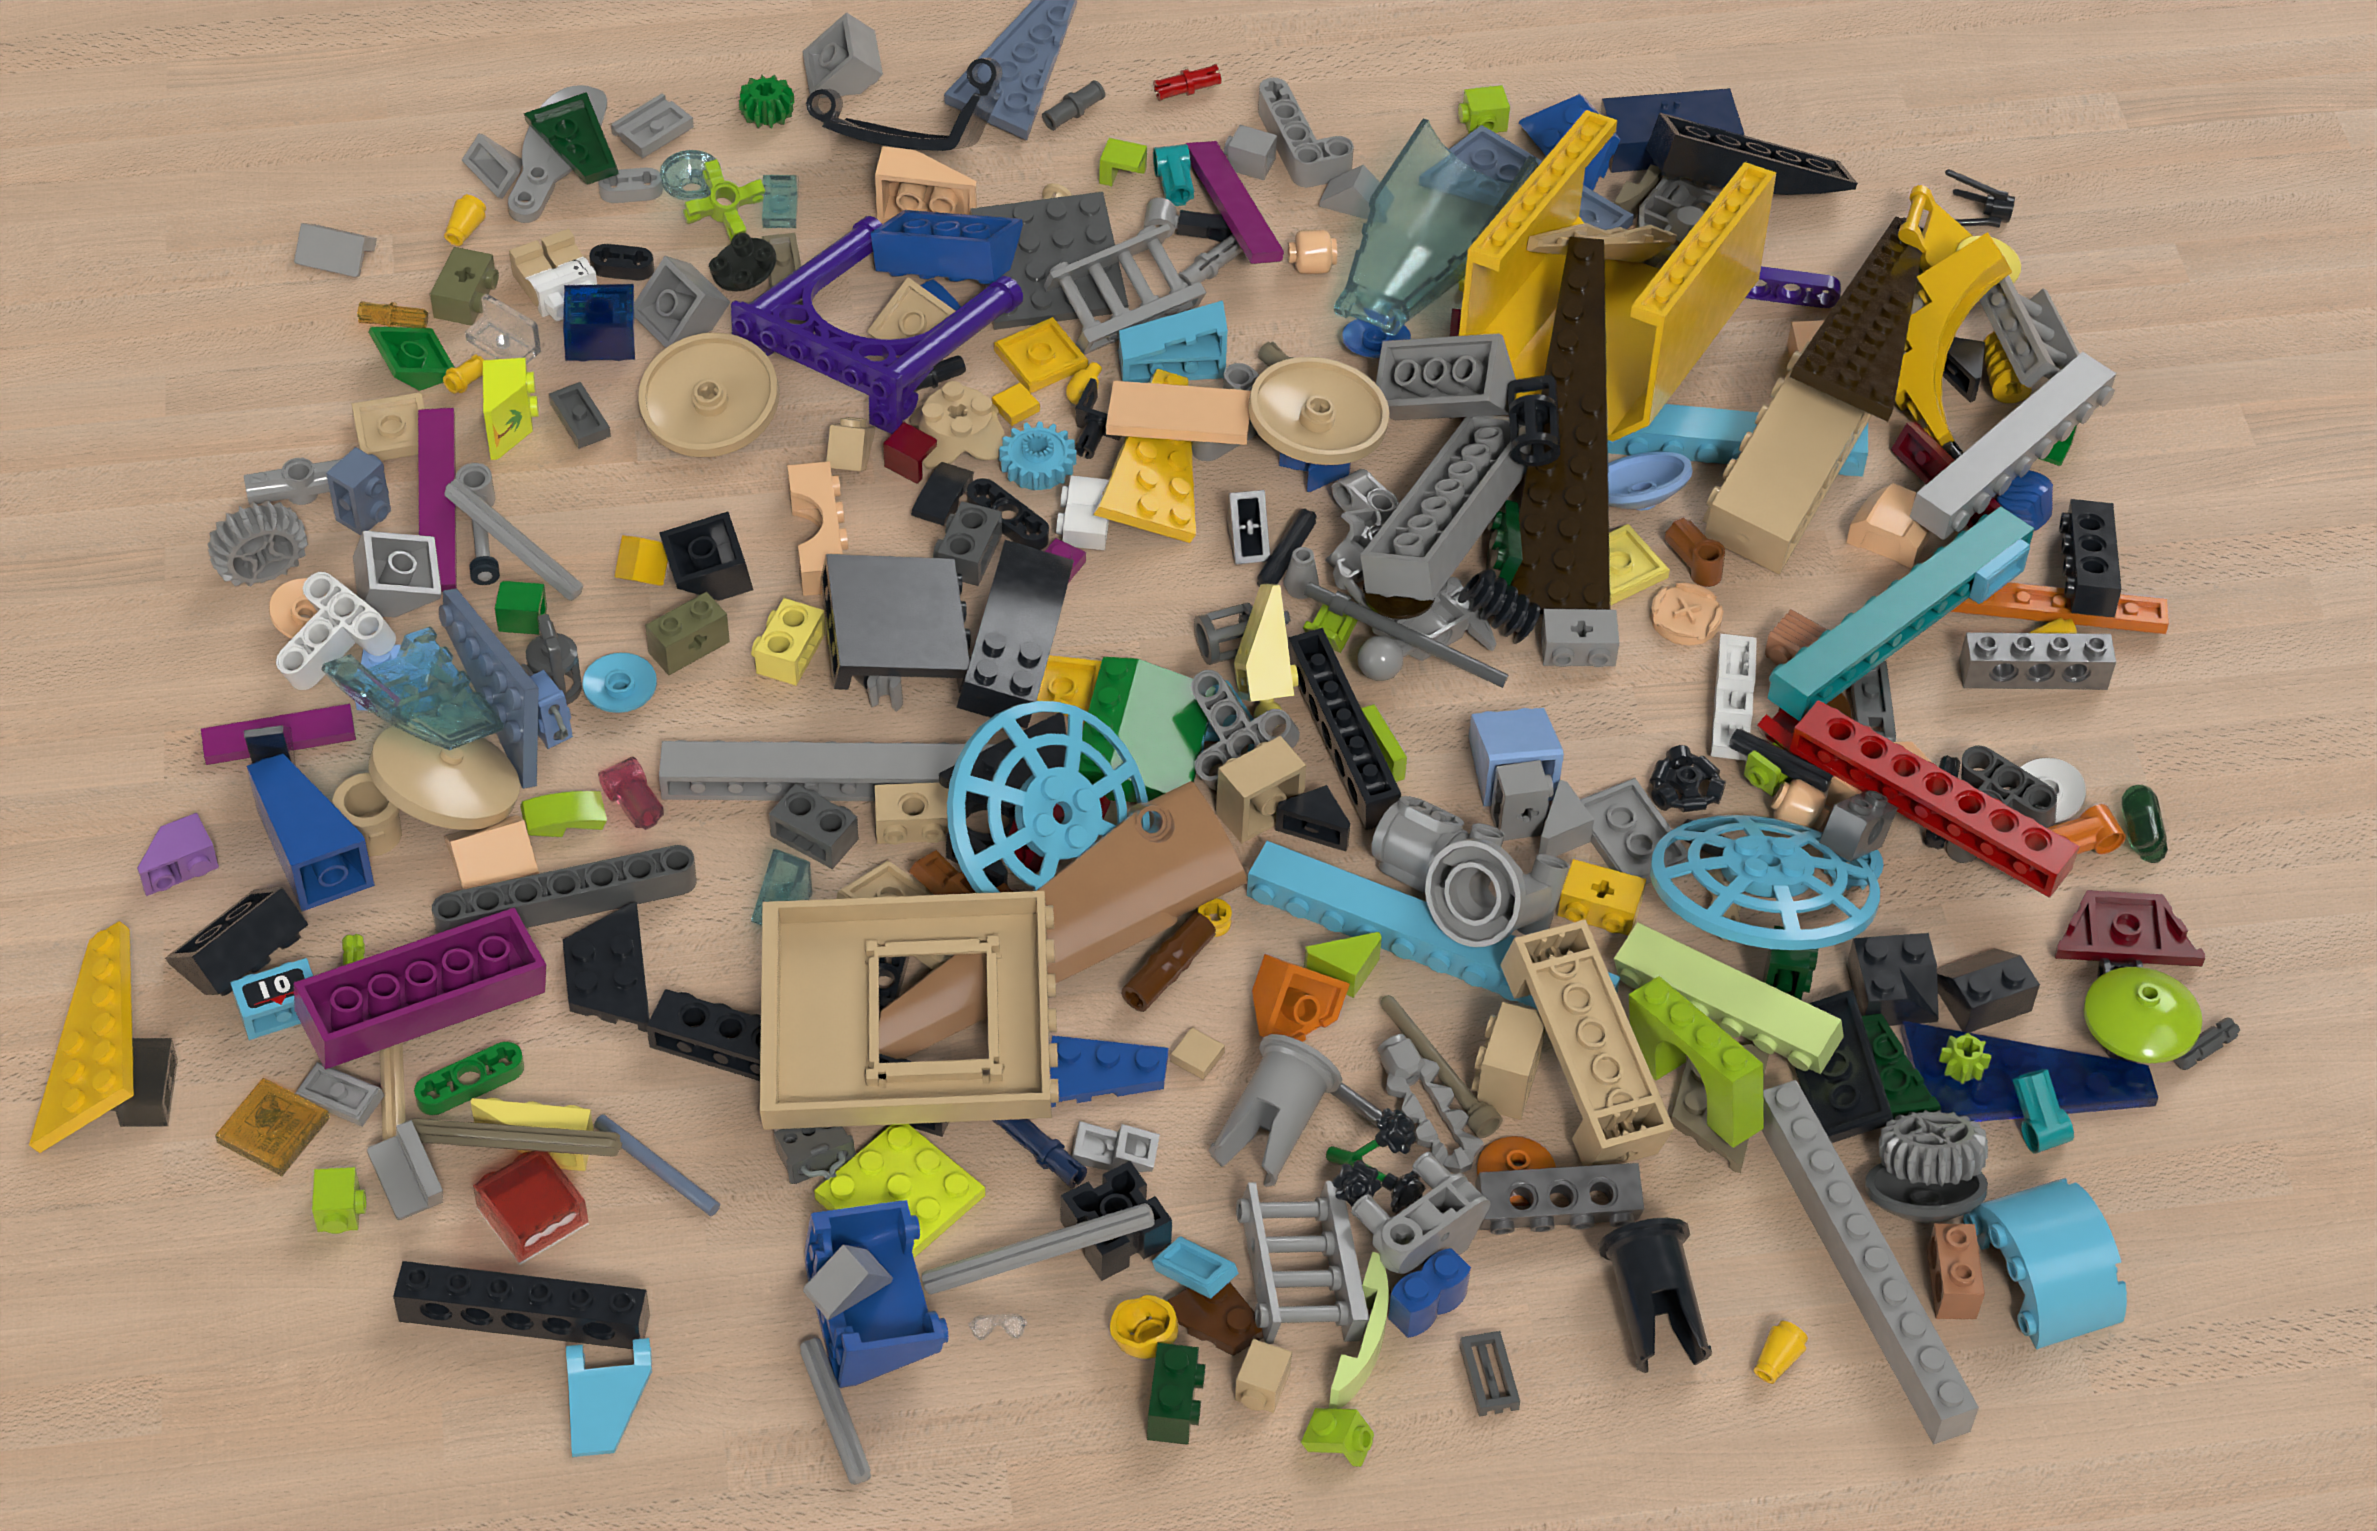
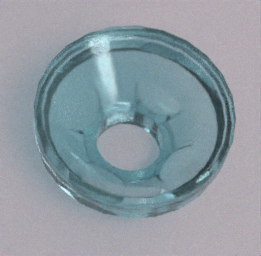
[660,150,721,201]

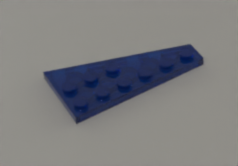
[1900,1021,2159,1122]

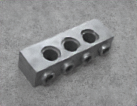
[1959,632,2116,690]
[1475,1163,1644,1235]

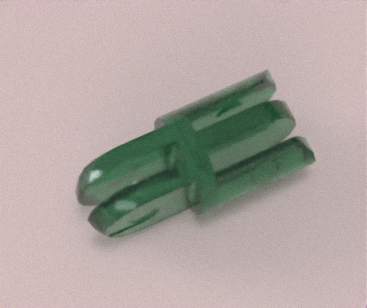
[2121,784,2168,863]

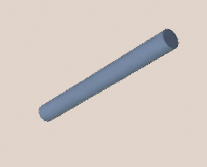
[594,1114,720,1216]

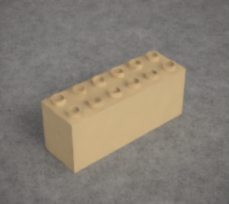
[1702,341,1872,575]

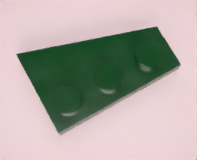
[524,92,619,185]
[1481,500,1523,616]
[1862,1014,1941,1120]

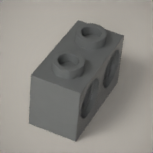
[933,501,1002,586]
[769,783,859,869]

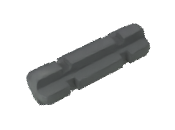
[2173,1018,2240,1070]

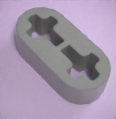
[598,168,663,203]

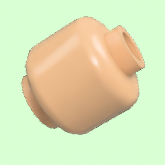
[1288,230,1337,274]
[1770,779,1829,829]

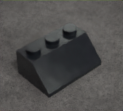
[165,887,309,996]

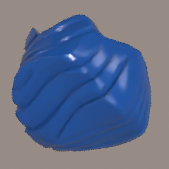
[1996,470,2053,531]

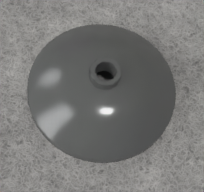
[1865,1163,1988,1223]

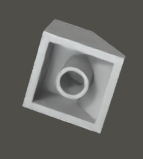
[803,12,883,98]
[631,256,730,348]
[353,531,442,618]

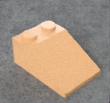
[875,146,977,223]

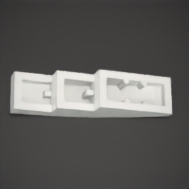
[1711,633,1757,761]

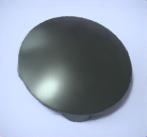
[709,233,777,292]

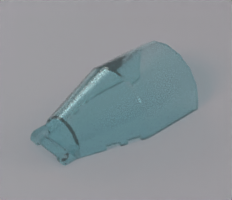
[1334,118,1539,336]

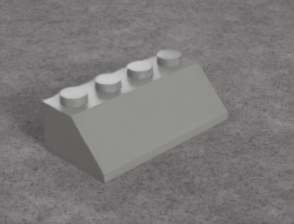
[1376,333,1516,421]

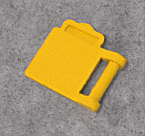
[1898,185,1973,272]

